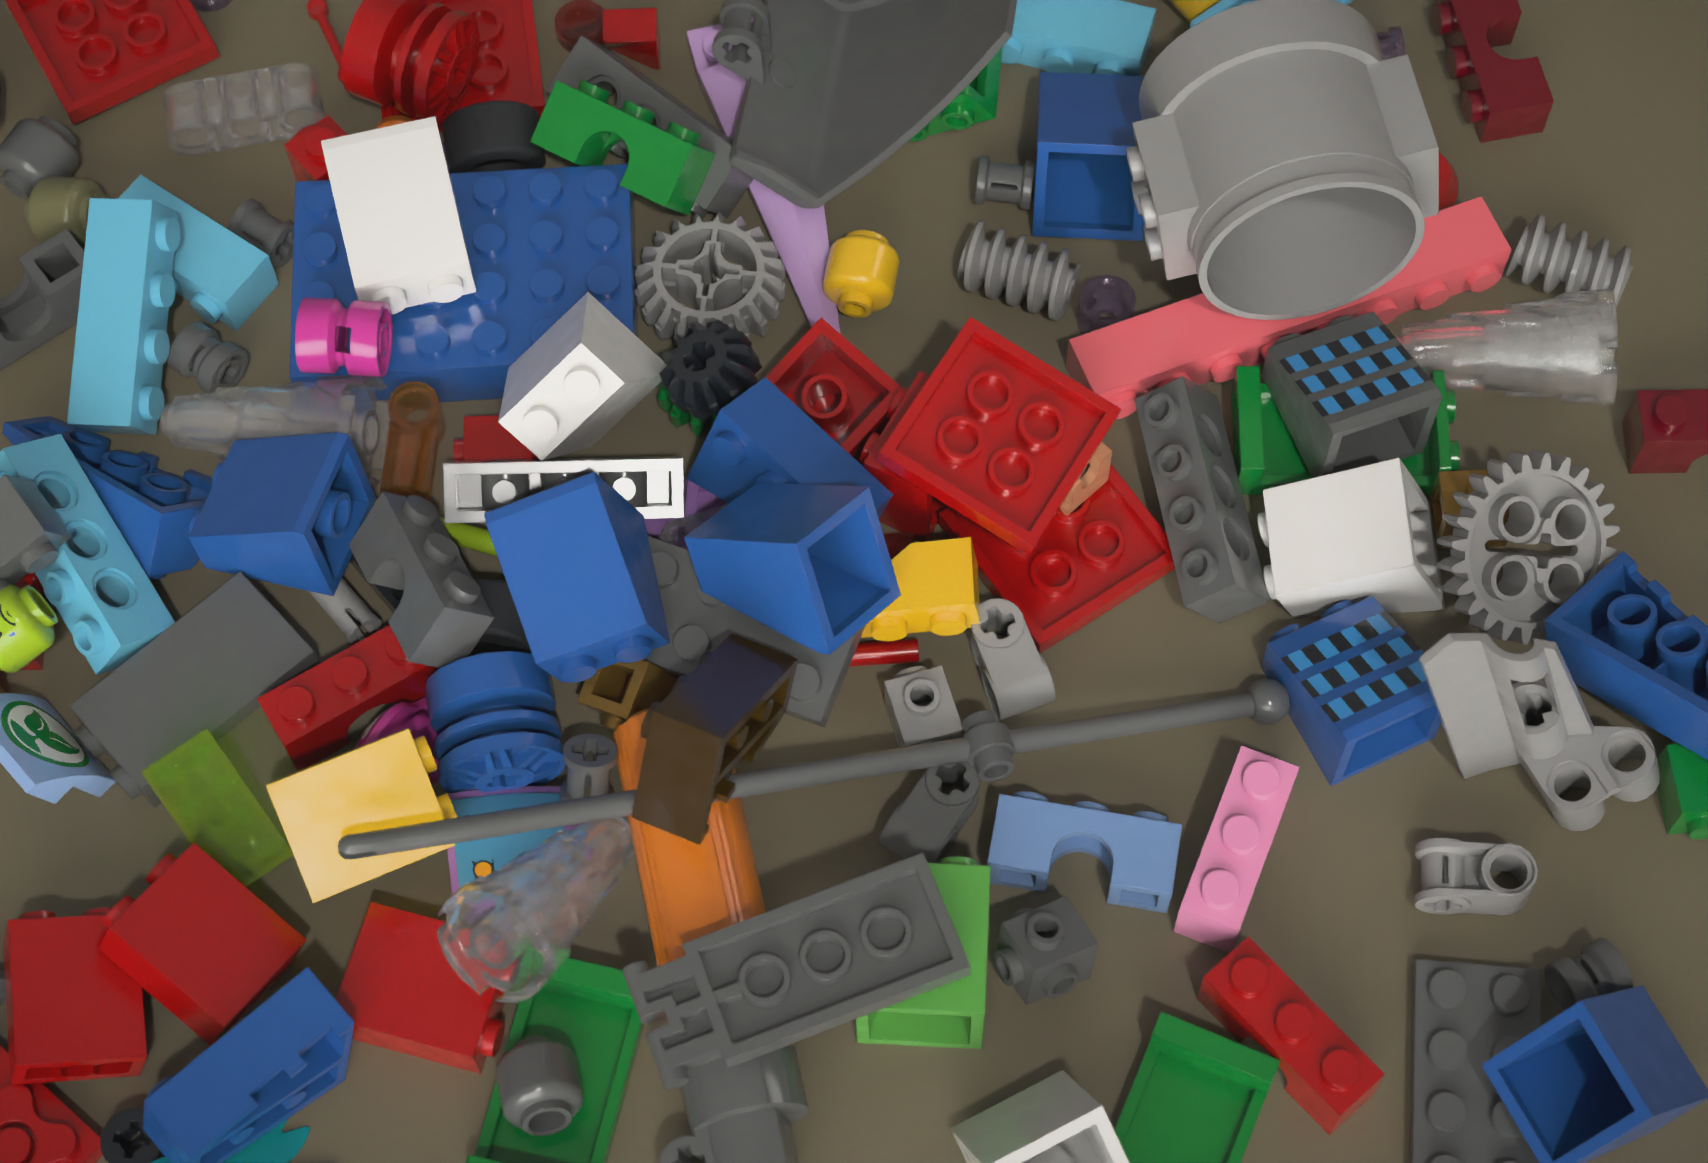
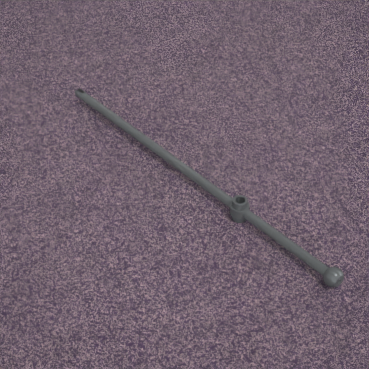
[338,678,1290,860]

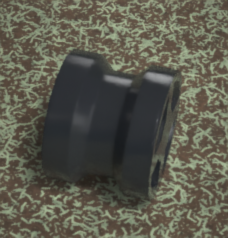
[100,1108,165,1163]

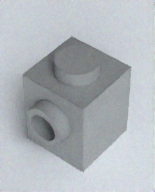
[884,665,964,748]

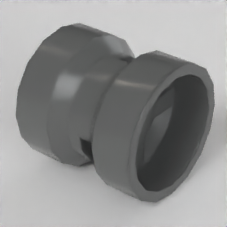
[167,321,249,398]
[1544,938,1633,1012]

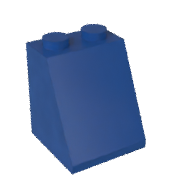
[188,432,376,596]
[484,472,671,683]

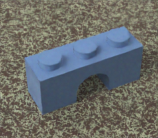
[987,791,1182,913]

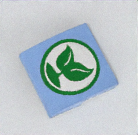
[0,693,116,804]

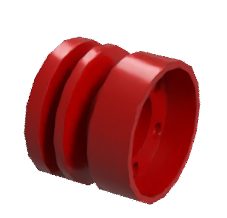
[341,0,480,125]

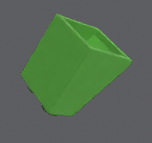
[856,857,991,1049]

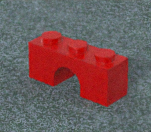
[257,625,439,771]
[1197,936,1385,1136]

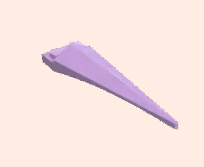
[686,16,841,334]

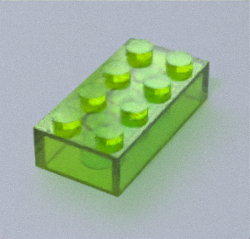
[141,727,294,887]

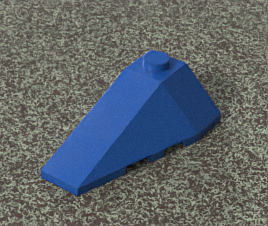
[2,416,212,580]

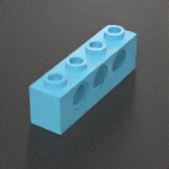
[0,434,175,675]

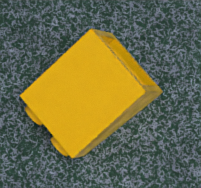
[266,728,457,903]

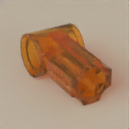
[380,381,446,501]

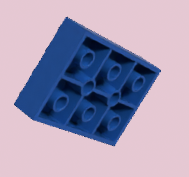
[289,164,638,410]

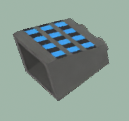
[1262,311,1442,478]

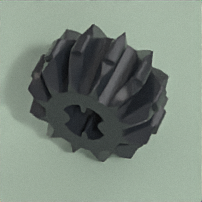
[659,319,762,422]

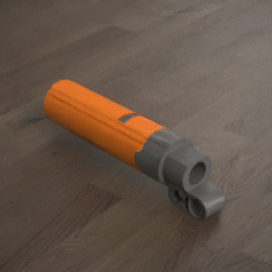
[612,708,809,1163]

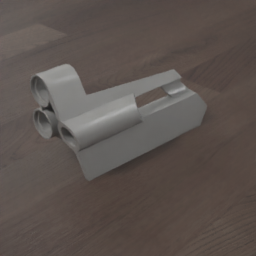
[1419,633,1660,831]

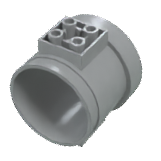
[1125,0,1439,320]

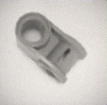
[970,598,1056,721]
[1415,838,1538,916]

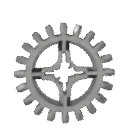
[635,211,786,348]

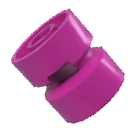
[295,297,393,378]

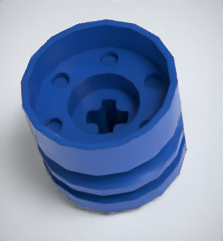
[424,651,566,793]

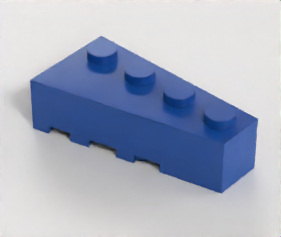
[1544,551,1708,760]

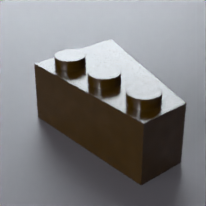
[631,633,798,845]

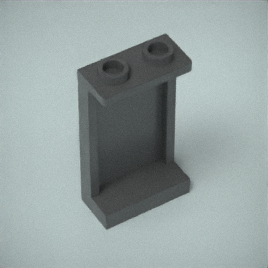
[69,572,320,808]

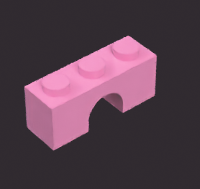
[1173,746,1300,953]

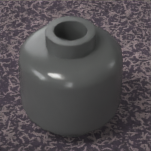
[0,116,79,199]
[496,1036,584,1136]

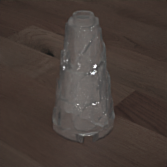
[1395,289,1618,405]
[161,375,393,490]
[437,817,634,1003]

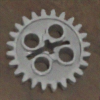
[1437,450,1620,645]

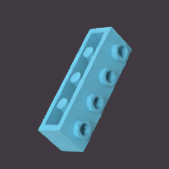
[67,198,181,435]

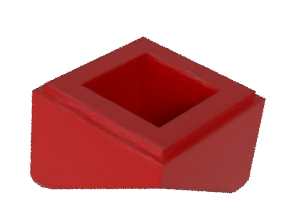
[603,7,661,70]

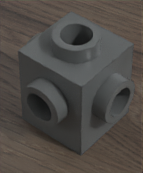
[994,896,1098,1005]

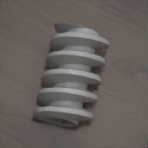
[1505,213,1634,318]
[957,220,1082,322]

